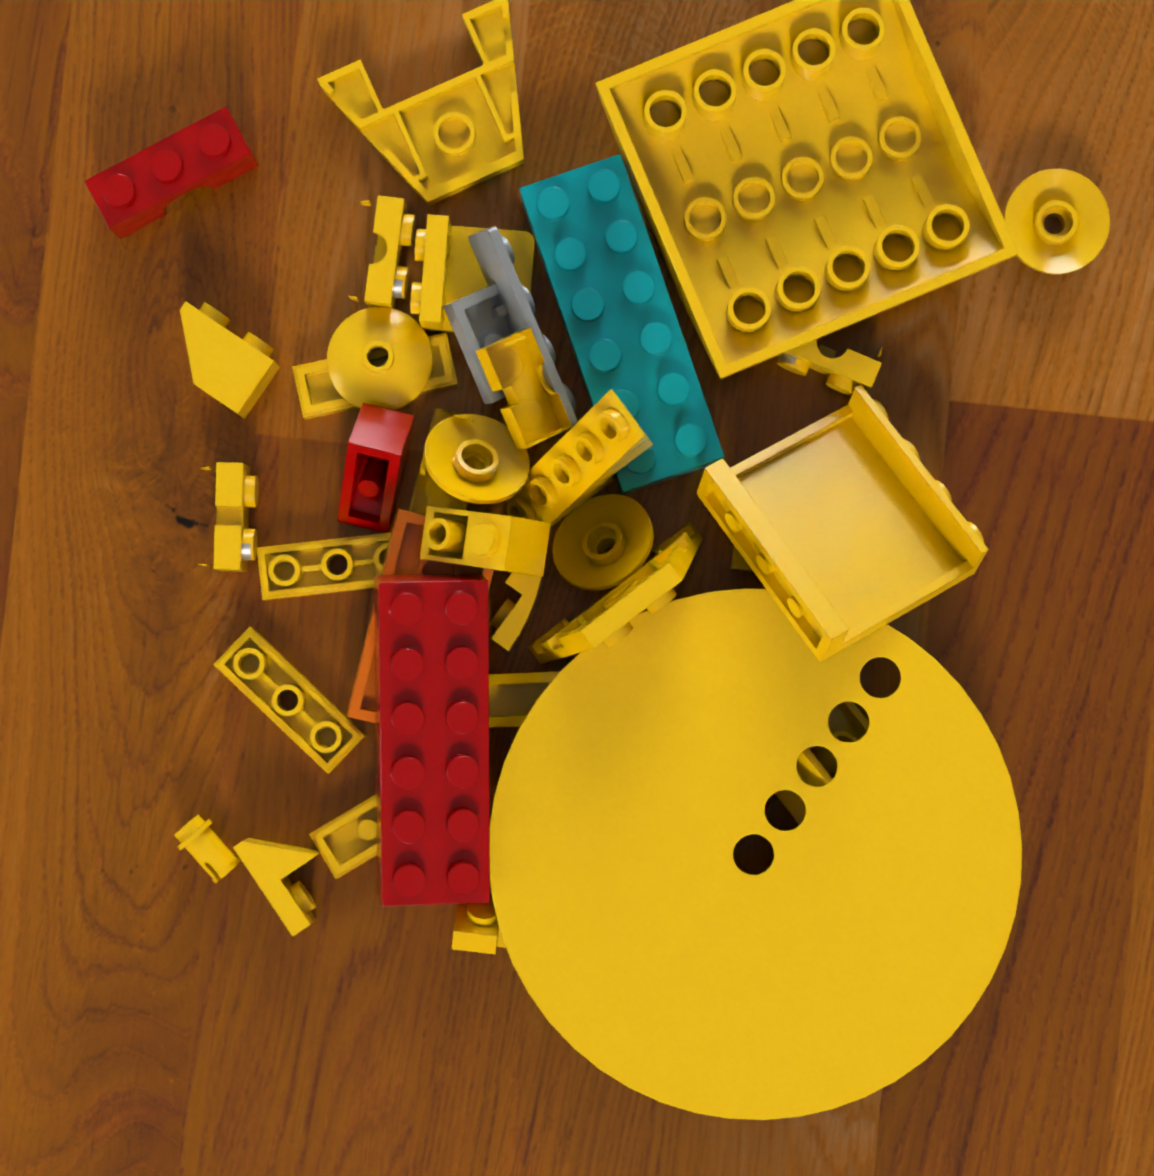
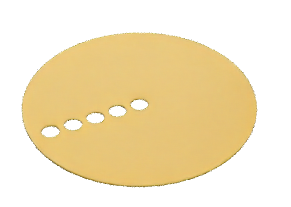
[490,588,1022,1120]

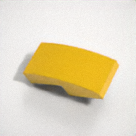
[490,572,542,651]

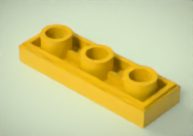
[257,532,391,600]
[213,626,366,774]

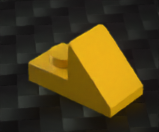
[233,838,320,937]

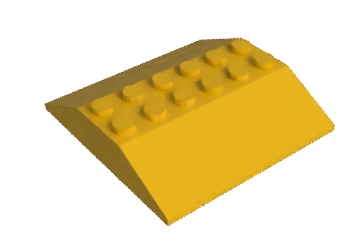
[595,0,1019,379]

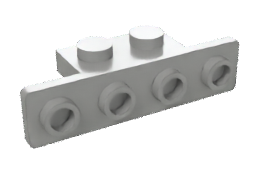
[443,226,578,430]

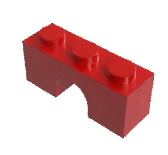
[84,106,259,239]

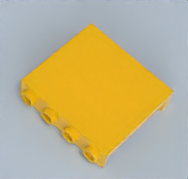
[696,385,989,663]

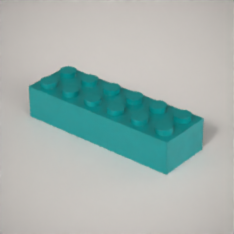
[519,154,725,495]

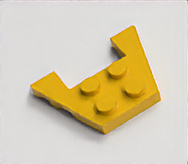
[317,0,524,206]
[527,522,703,664]

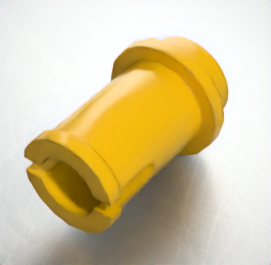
[174,814,241,884]

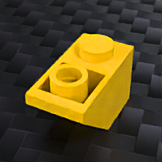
[180,301,280,419]
[419,506,551,577]

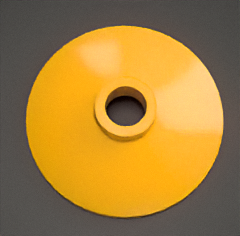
[1004,168,1110,275]
[327,307,433,410]
[423,414,530,504]
[552,494,654,591]

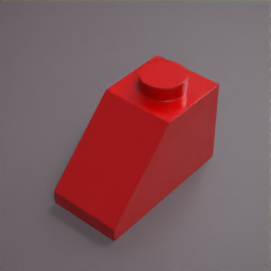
[337,403,415,533]

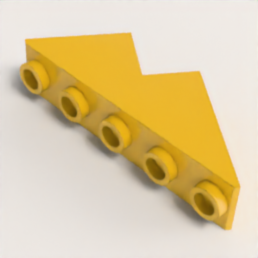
[506,389,654,527]

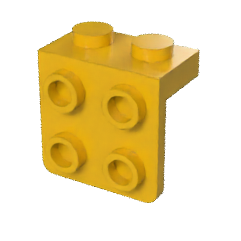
[410,214,535,332]

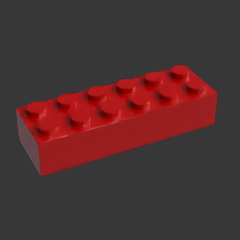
[374,573,490,906]

